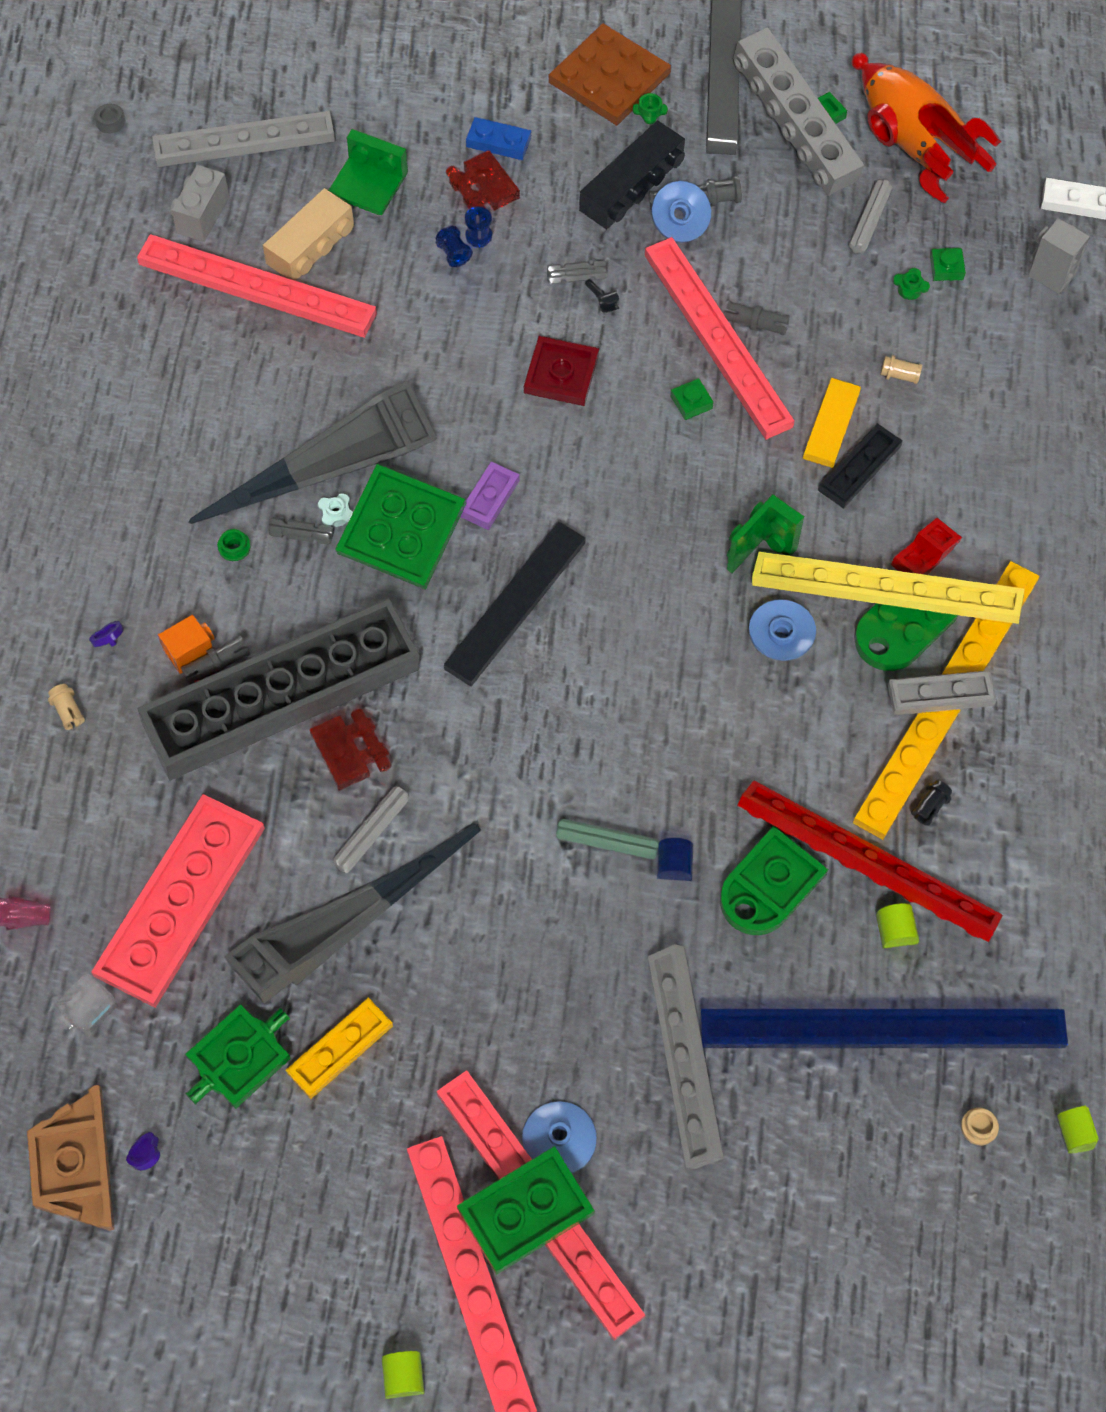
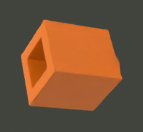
[158,614,215,674]

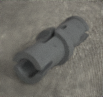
[724,301,790,335]
[180,636,251,685]

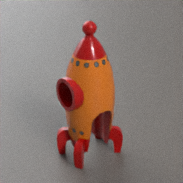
[851,53,1001,203]

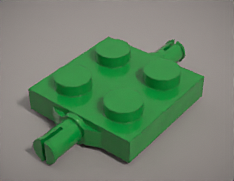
[185,1004,291,1109]

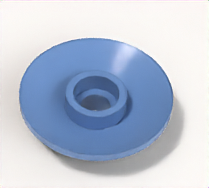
[651,181,711,243]
[749,600,816,661]
[522,1101,597,1173]

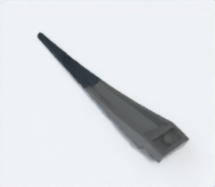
[188,380,437,524]
[224,824,480,1003]

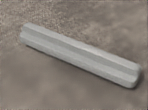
[849,179,892,254]
[333,786,409,873]

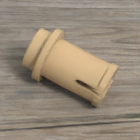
[880,355,922,384]
[48,684,85,730]

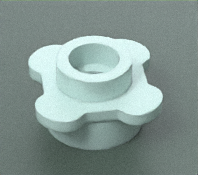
[318,494,353,527]

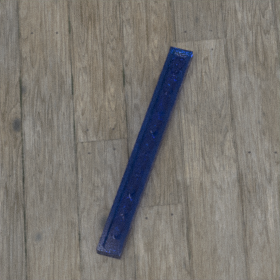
[700,1009,1068,1048]

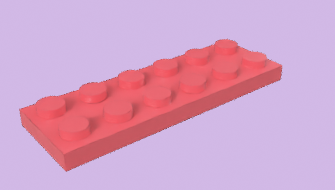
[91,794,265,1008]

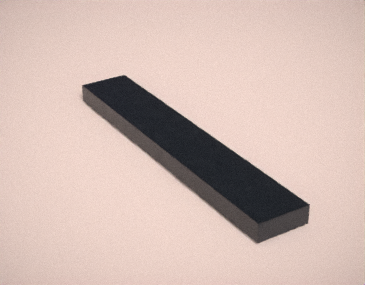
[444,522,586,687]

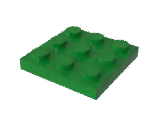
[335,464,467,590]

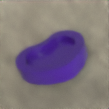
[89,621,124,647]
[126,1132,160,1171]

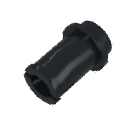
[911,780,952,826]

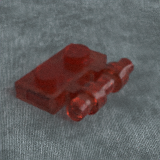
[445,150,520,216]
[309,709,392,791]

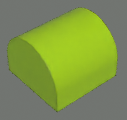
[876,903,919,948]
[1057,1105,1099,1153]
[382,1351,425,1399]

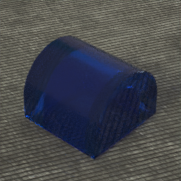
[657,838,693,881]

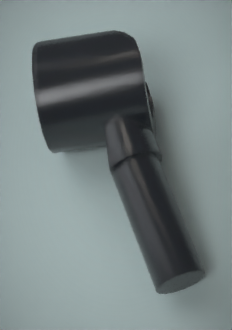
[585,279,619,313]

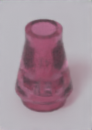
[0,895,51,931]

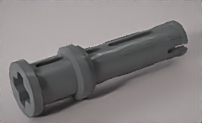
[649,175,742,209]

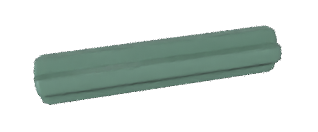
[556,819,659,859]

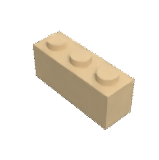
[263,188,354,281]

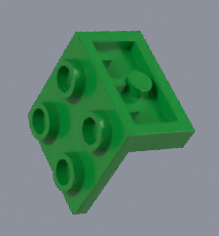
[328,129,408,215]
[726,494,804,573]

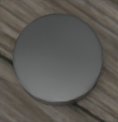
[94,104,126,134]

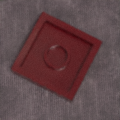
[523,336,599,406]

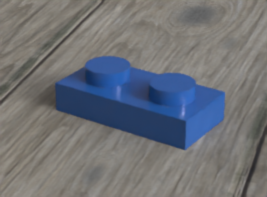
[466,117,531,160]

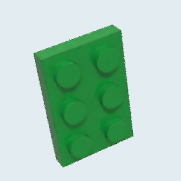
[457,1146,595,1275]

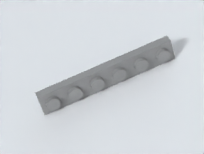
[152,111,335,167]
[648,944,724,1169]

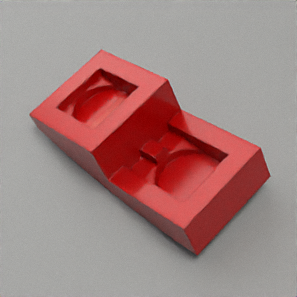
[891,518,962,575]

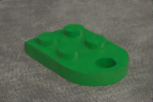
[855,603,958,671]
[720,826,829,935]

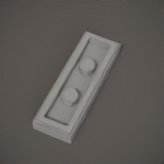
[888,670,996,715]

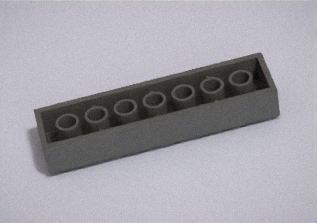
[137,598,419,781]

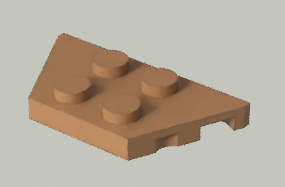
[27,1085,115,1231]

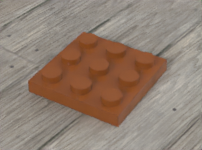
[549,23,671,126]

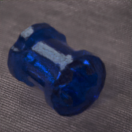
[465,207,492,248]
[435,226,473,267]

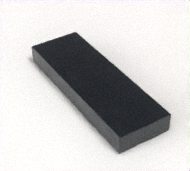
[818,423,903,509]

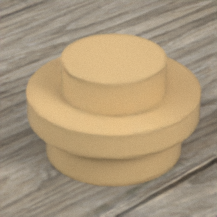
[961,1108,999,1146]

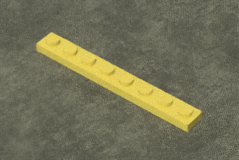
[752,552,1025,624]

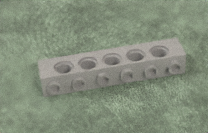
[733,27,864,196]

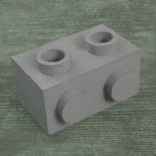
[170,165,229,242]
[1029,218,1090,294]

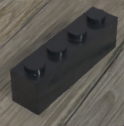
[579,120,685,230]

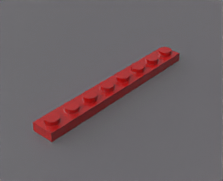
[737,780,1003,942]

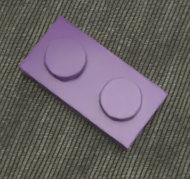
[461,462,520,530]

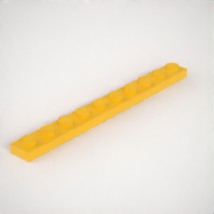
[853,561,1040,840]

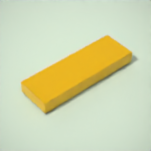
[803,378,861,468]
[286,997,393,1099]

